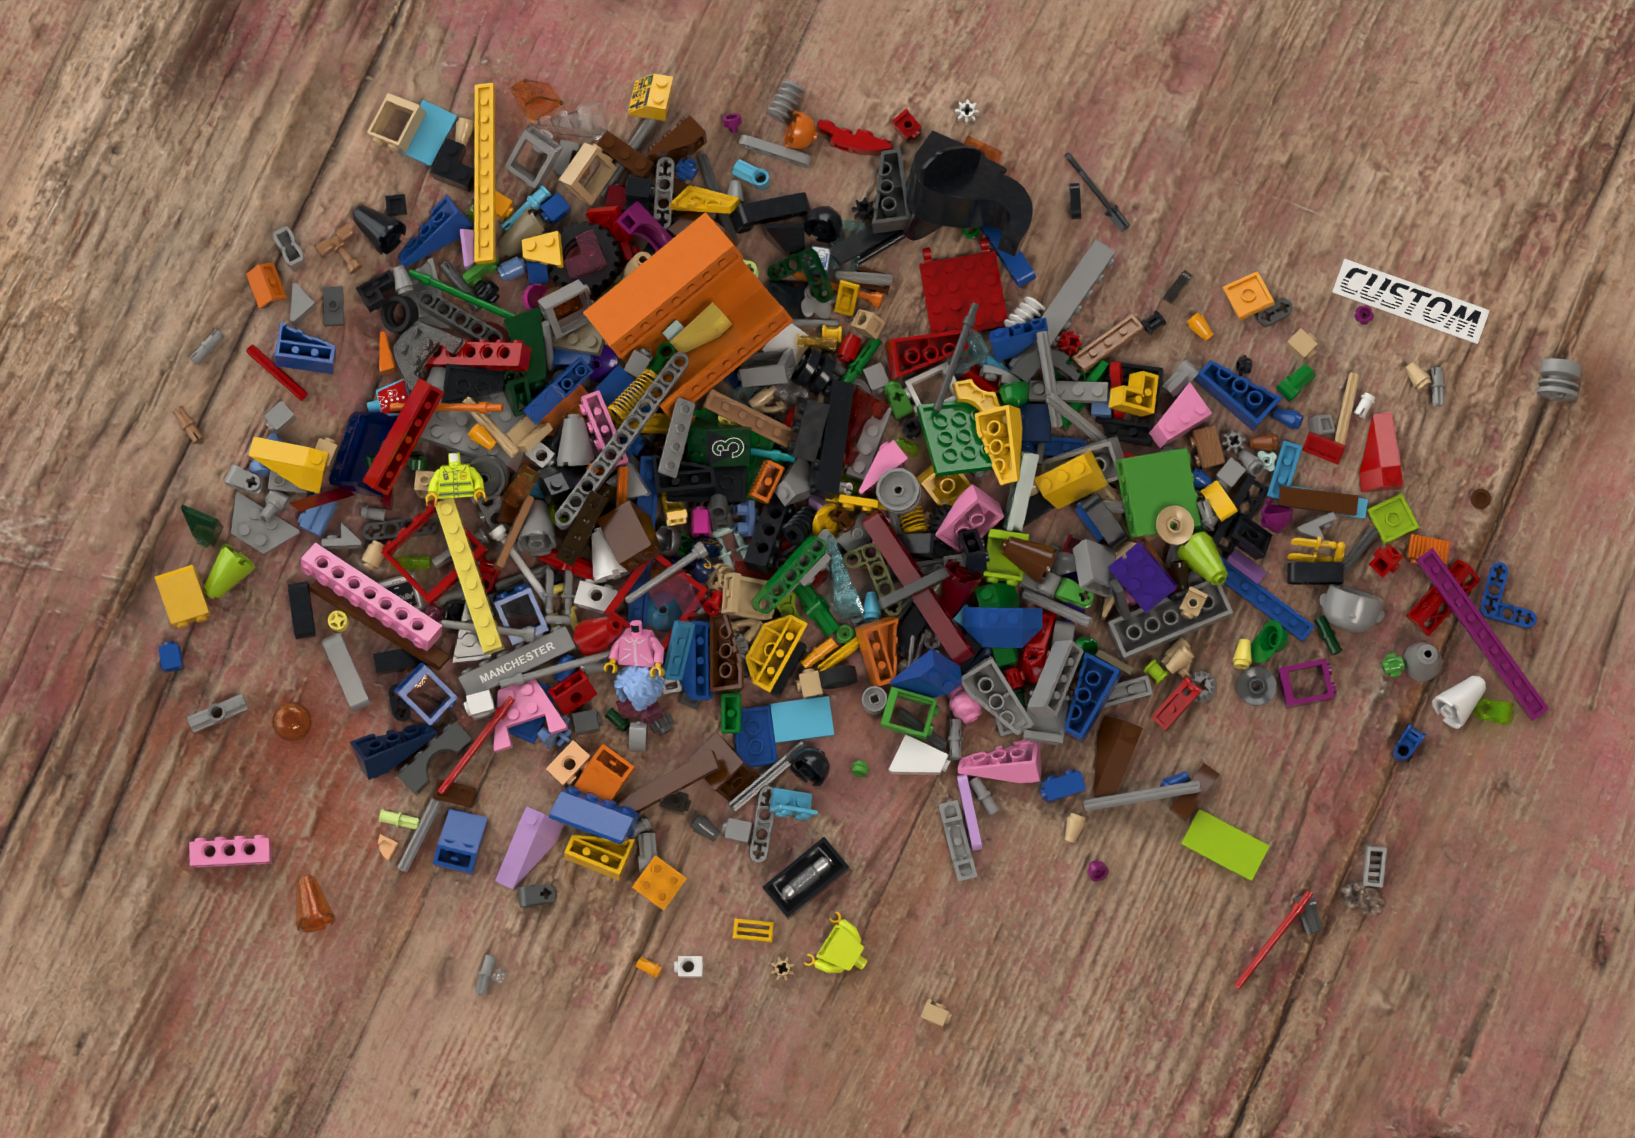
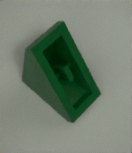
[503,375,532,417]

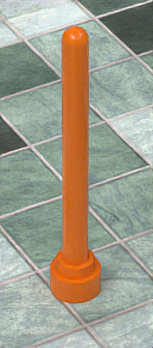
[793,271,884,308]

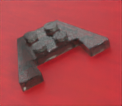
[390,320,466,392]

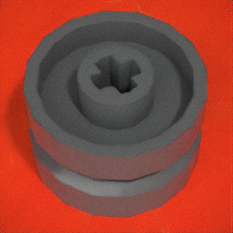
[469,455,510,501]

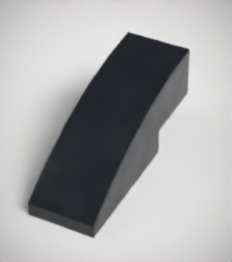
[373,649,430,675]

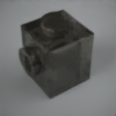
[660,791,692,816]

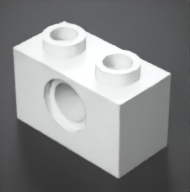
[573,579,618,614]
[464,690,496,721]

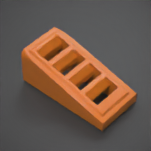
[379,331,397,376]

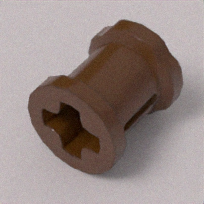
[830,507,856,533]

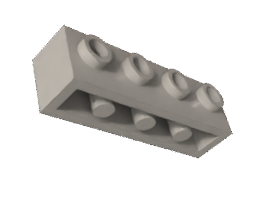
[844,402,892,484]
[1027,640,1084,719]

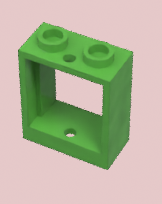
[880,687,940,741]

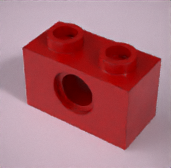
[548,669,598,716]

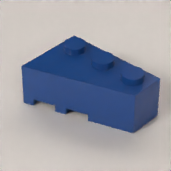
[274,321,336,374]

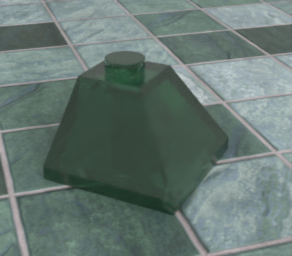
[181,504,224,548]

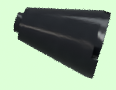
[353,205,406,255]

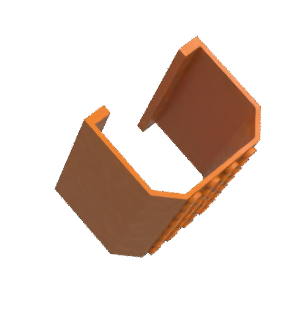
[583,212,794,419]

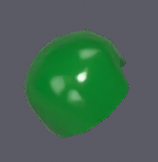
[1075,637,1098,666]

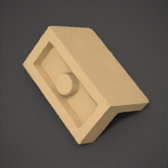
[506,415,553,453]

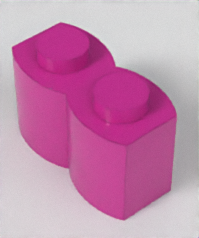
[691,507,712,540]

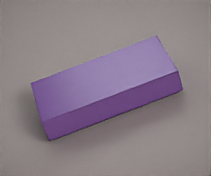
[1226,549,1267,584]

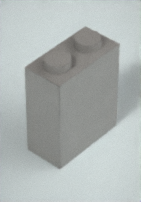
[1072,539,1122,598]

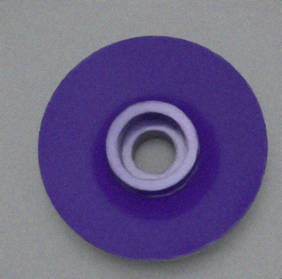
[590,344,618,382]

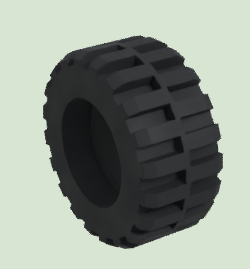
[547,221,622,298]

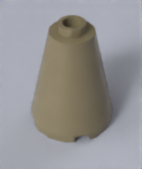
[498,206,551,257]

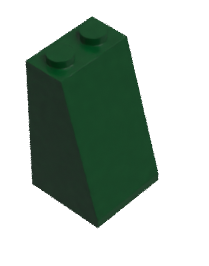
[504,307,549,393]

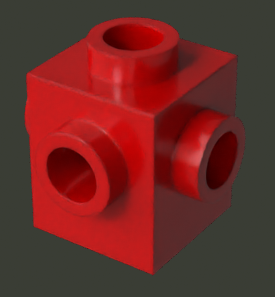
[1368,544,1403,578]

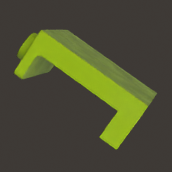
[982,529,1029,586]

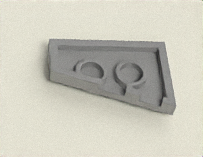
[452,601,491,663]

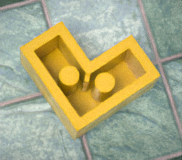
[1108,371,1159,417]

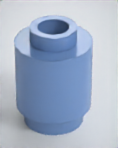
[497,256,527,282]

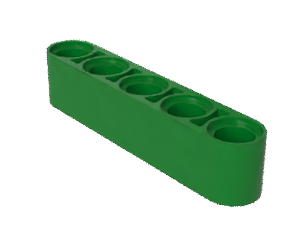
[751,536,827,614]

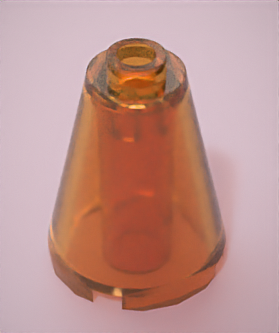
[296,874,336,932]

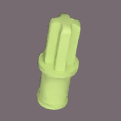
[379,809,419,830]

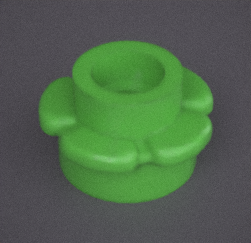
[835,625,855,644]
[851,760,870,777]

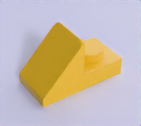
[834,280,861,317]

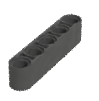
[418,290,503,342]

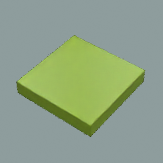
[1366,493,1420,545]

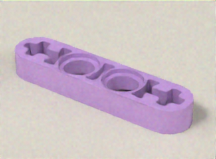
[957,774,982,851]

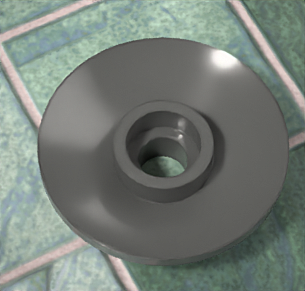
[1237,666,1277,706]

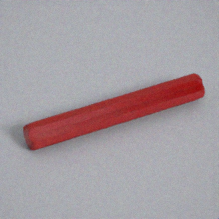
[246,345,308,401]

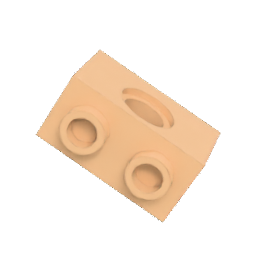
[546,740,591,788]

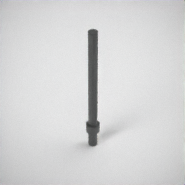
[933,303,979,412]

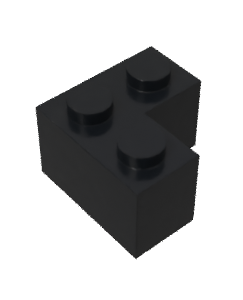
[432,138,475,192]
[624,176,655,216]

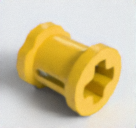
[822,325,842,343]

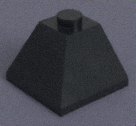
[765,224,805,257]
[768,279,808,319]

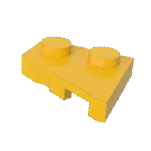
[522,231,564,268]

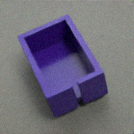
[1108,540,1178,613]

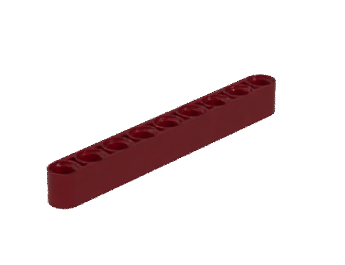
[862,509,975,666]

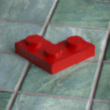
[585,206,634,244]

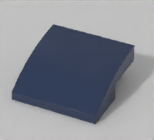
[1018,404,1051,445]

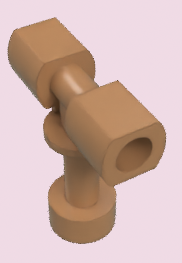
[315,224,363,275]

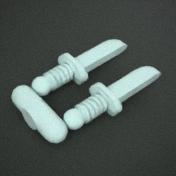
[712,522,754,574]

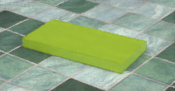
[1180,809,1270,881]

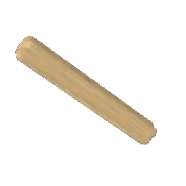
[1334,373,1360,445]
[462,397,519,458]

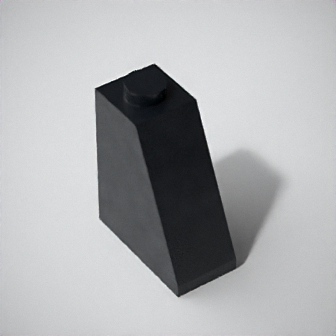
[897,533,934,560]

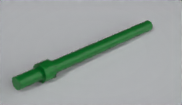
[408,269,516,319]

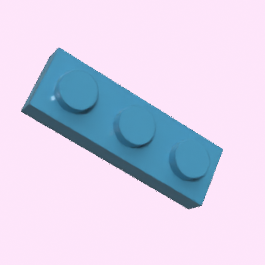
[1266,440,1302,500]
[663,620,695,681]

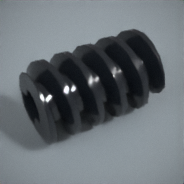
[783,506,817,546]

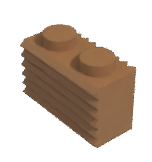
[1189,425,1225,471]

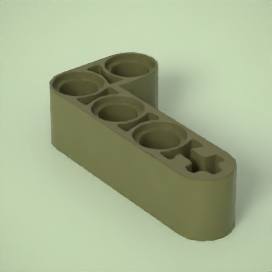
[843,543,902,617]

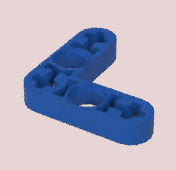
[1479,562,1537,629]

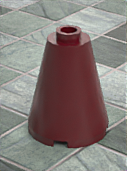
[940,561,981,617]

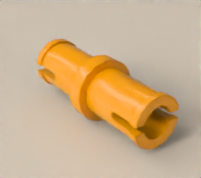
[800,637,838,669]

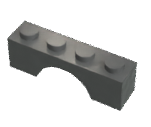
[398,722,474,796]

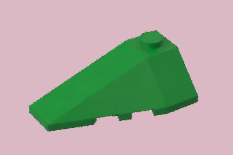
[975,583,1020,667]

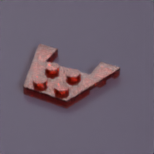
[843,387,890,467]

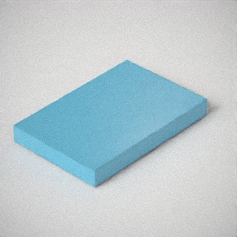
[398,100,458,168]
[770,696,834,743]

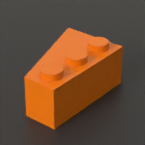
[855,616,898,687]

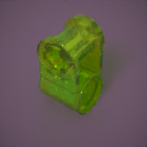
[1473,699,1514,725]

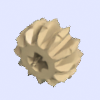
[705,563,734,593]

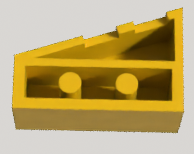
[564,835,635,881]

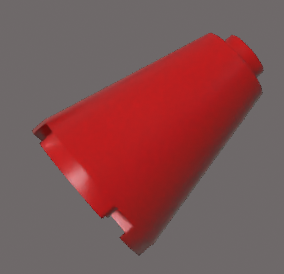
[573,616,623,656]

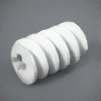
[1004,296,1046,327]

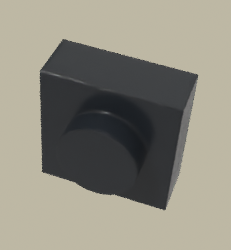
[385,194,407,217]

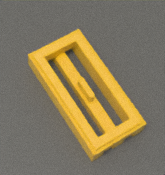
[732,918,774,943]

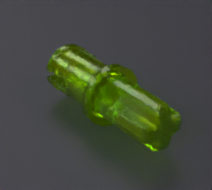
[391,555,431,571]

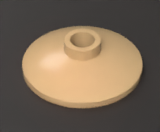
[1156,505,1194,545]

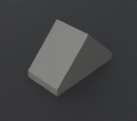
[290,283,317,326]

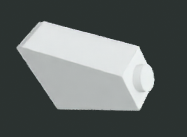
[888,735,950,775]

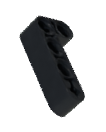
[731,192,811,234]

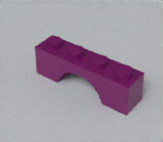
[616,201,673,252]

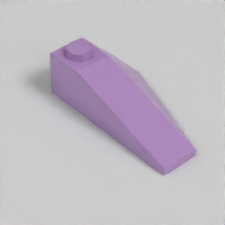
[495,807,564,889]

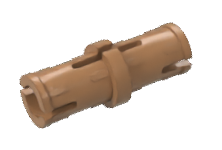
[172,406,204,444]

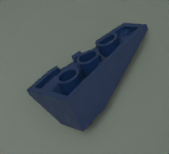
[350,723,437,780]

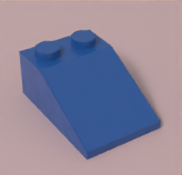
[890,649,962,698]

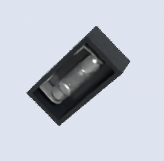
[762,837,850,920]

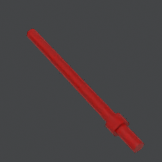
[437,696,515,795]
[1234,890,1314,989]

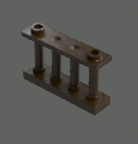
[556,482,617,567]

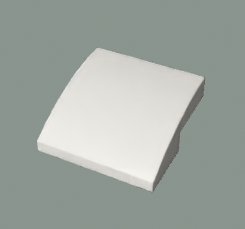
[761,323,817,365]

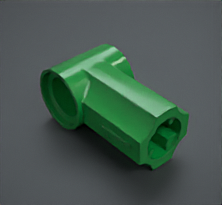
[647,342,677,380]
[1276,363,1316,402]

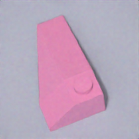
[958,740,1042,783]

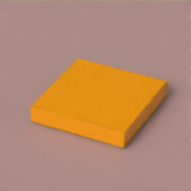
[1222,271,1275,321]

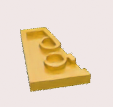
[670,185,740,214]

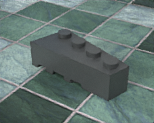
[872,149,910,234]

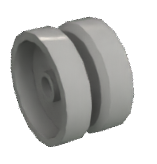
[876,468,922,515]

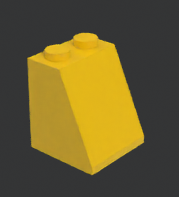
[155,565,212,629]

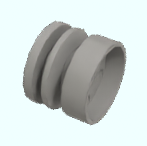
[1536,358,1582,401]

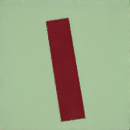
[290,486,355,512]

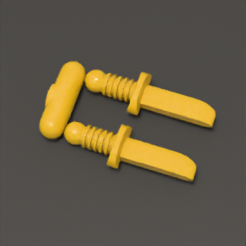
[1287,536,1346,562]

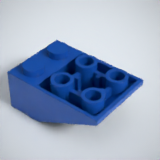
[433,809,488,875]

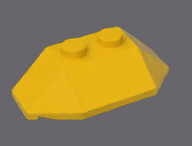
[745,614,808,693]

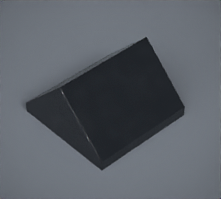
[1224,513,1272,560]

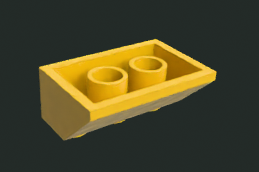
[1034,450,1108,509]

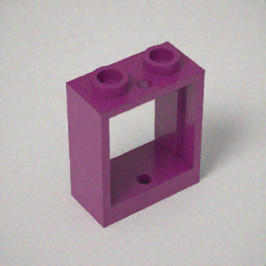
[1278,658,1337,709]

